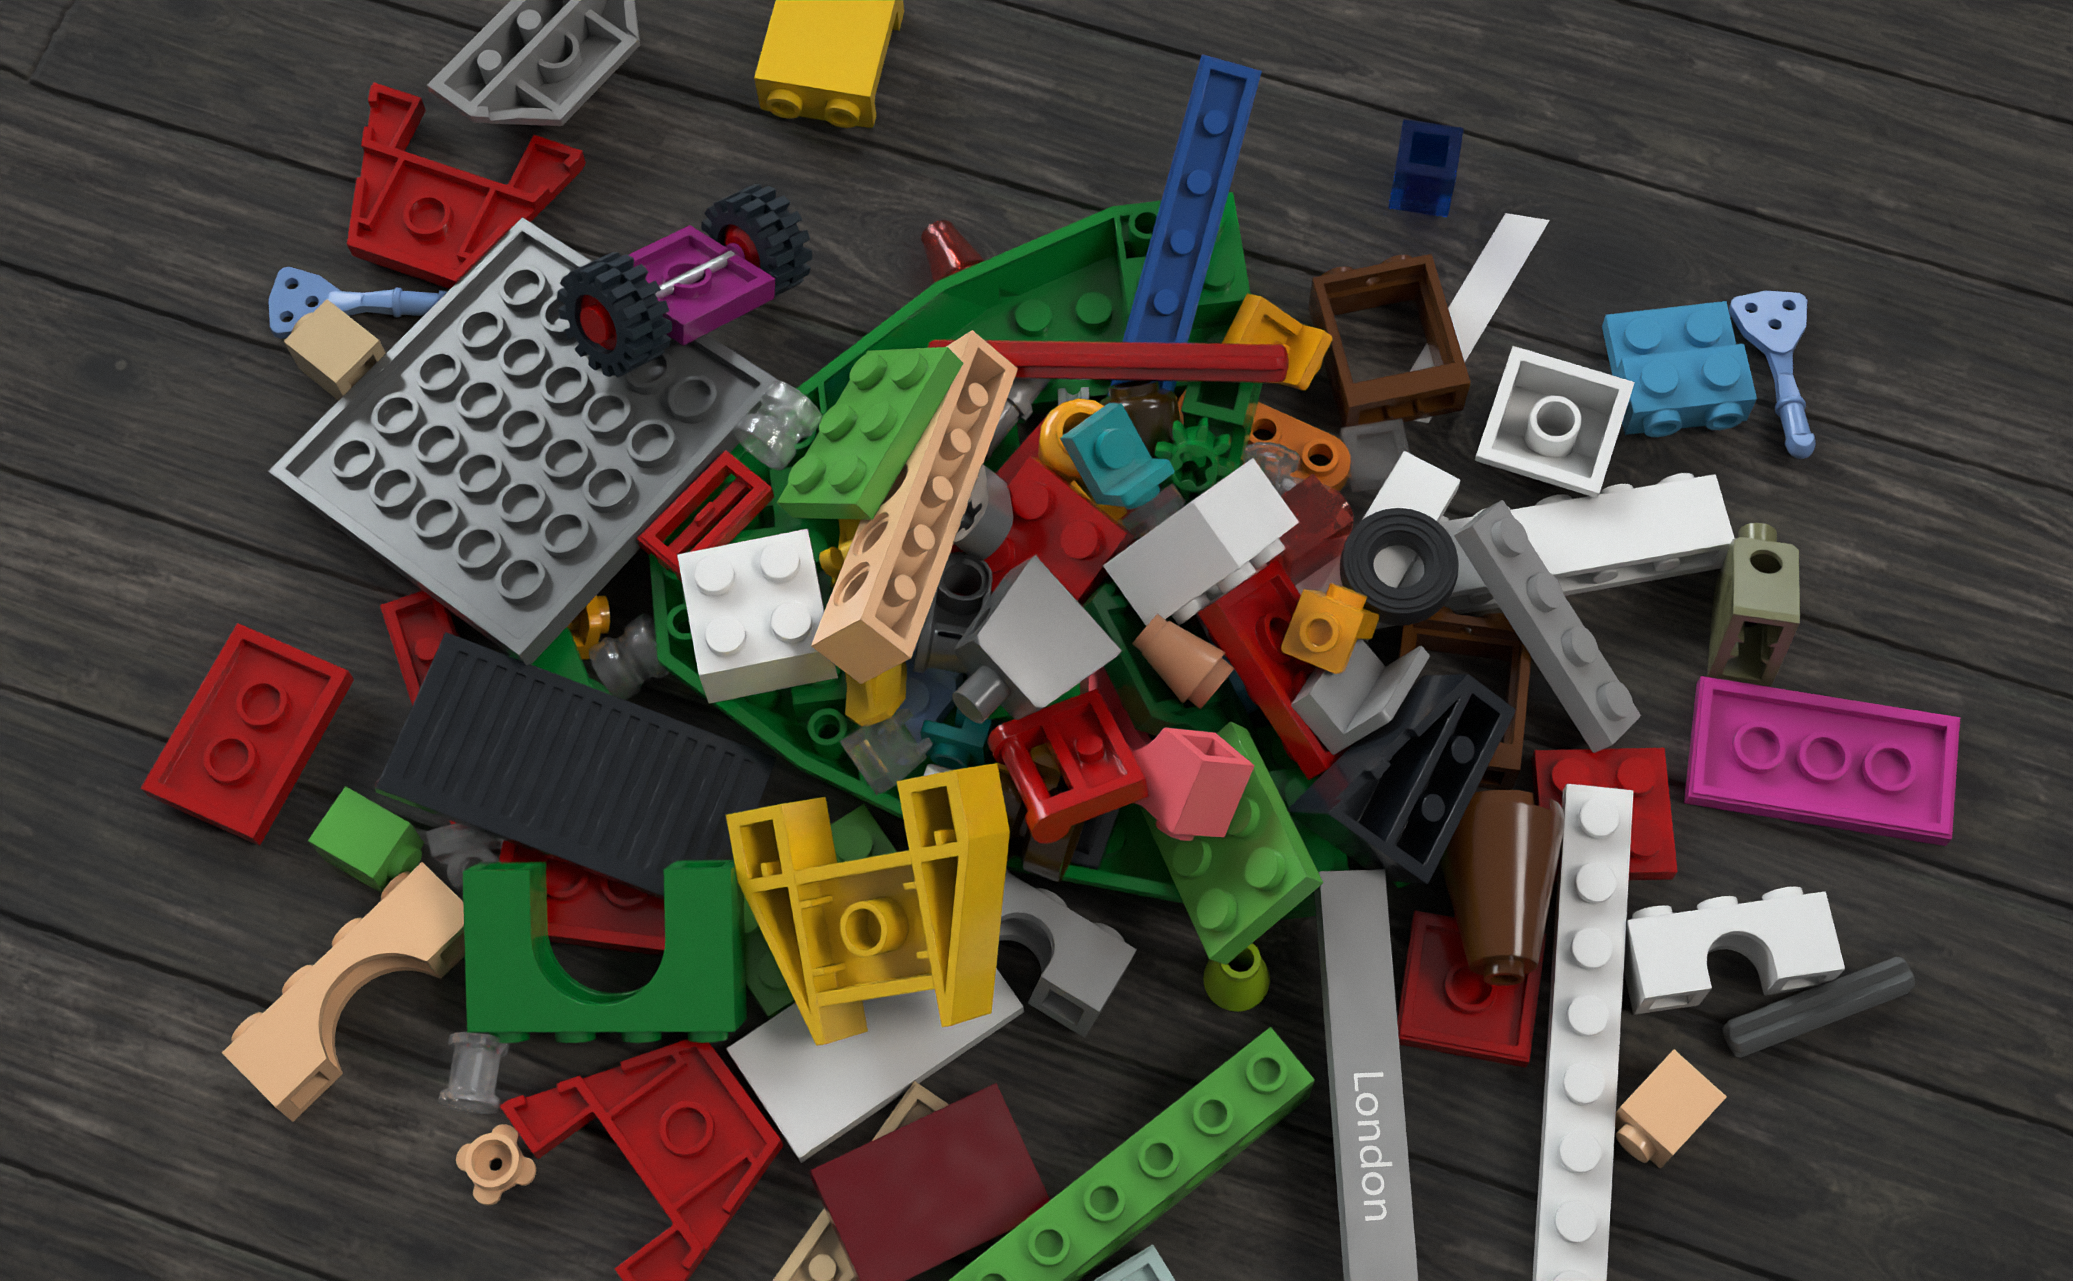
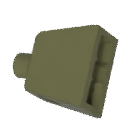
[1707,523,1800,687]

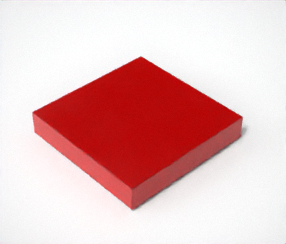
[1397,911,1546,1068]

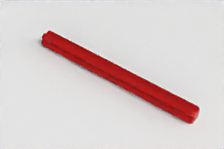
[928,339,1289,383]

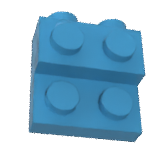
[1602,301,1757,437]

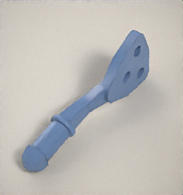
[269,267,447,339]
[1729,291,1816,459]

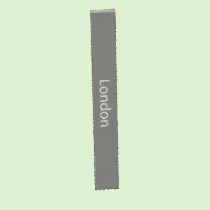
[1314,869,1418,1281]

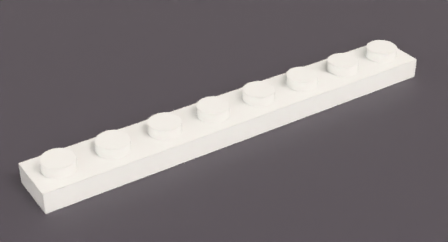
[1532,784,1633,1281]

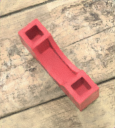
[1080,666,1255,841]

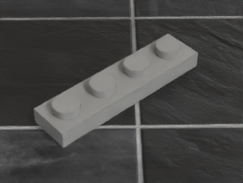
[1454,500,1641,753]

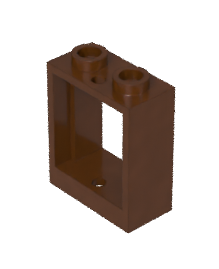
[1308,254,1471,434]
[1396,606,1531,790]

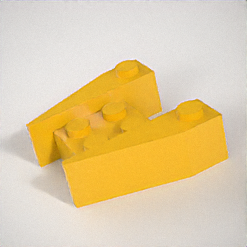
[726,763,1010,1046]

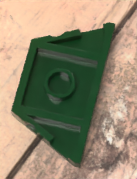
[1082,533,1266,754]

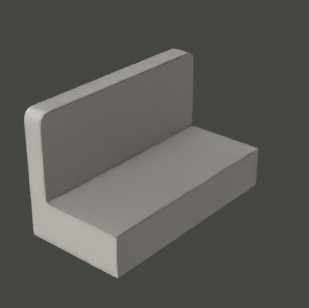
[1291,639,1430,755]

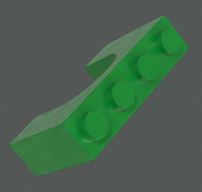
[463,860,747,1043]

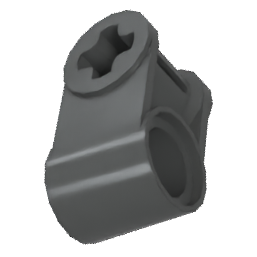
[913,552,993,678]

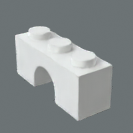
[1624,887,1845,1015]

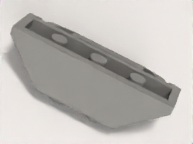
[427,0,640,126]

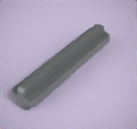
[1722,957,1915,1057]

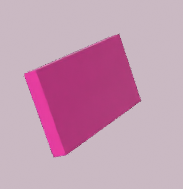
[1684,676,1960,846]

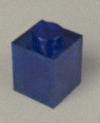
[1388,119,1464,217]

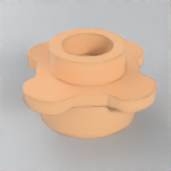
[456,1124,536,1205]

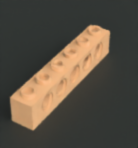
[811,330,1018,684]

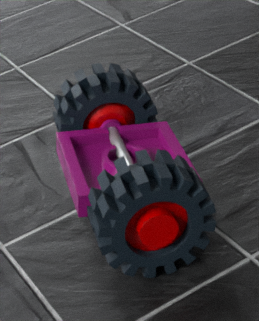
[557,184,812,377]

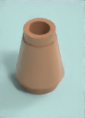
[1132,613,1234,709]

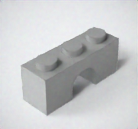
[999,869,1137,1038]

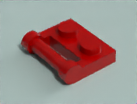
[988,689,1149,844]

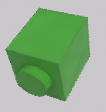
[308,786,424,893]

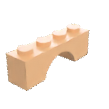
[222,862,465,1122]

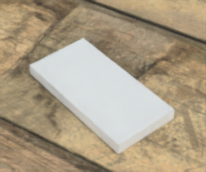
[726,968,1024,1163]

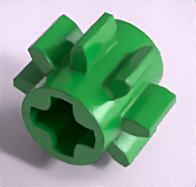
[1155,417,1234,501]

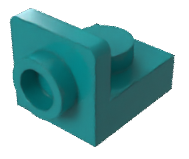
[1060,403,1175,509]
[920,708,1003,770]

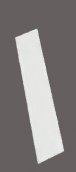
[1410,213,1550,423]

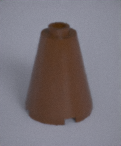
[1439,790,1565,986]

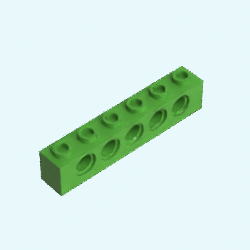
[949,1027,1315,1281]

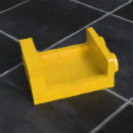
[754,0,904,128]

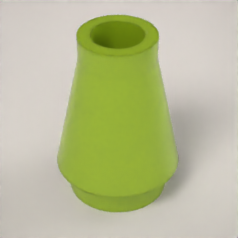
[1203,943,1270,1012]

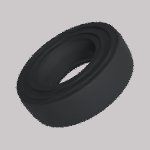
[1340,508,1459,626]

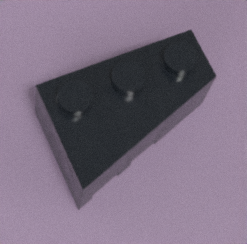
[1287,674,1516,884]

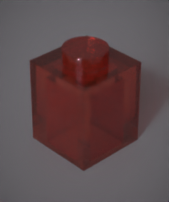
[1266,474,1354,586]

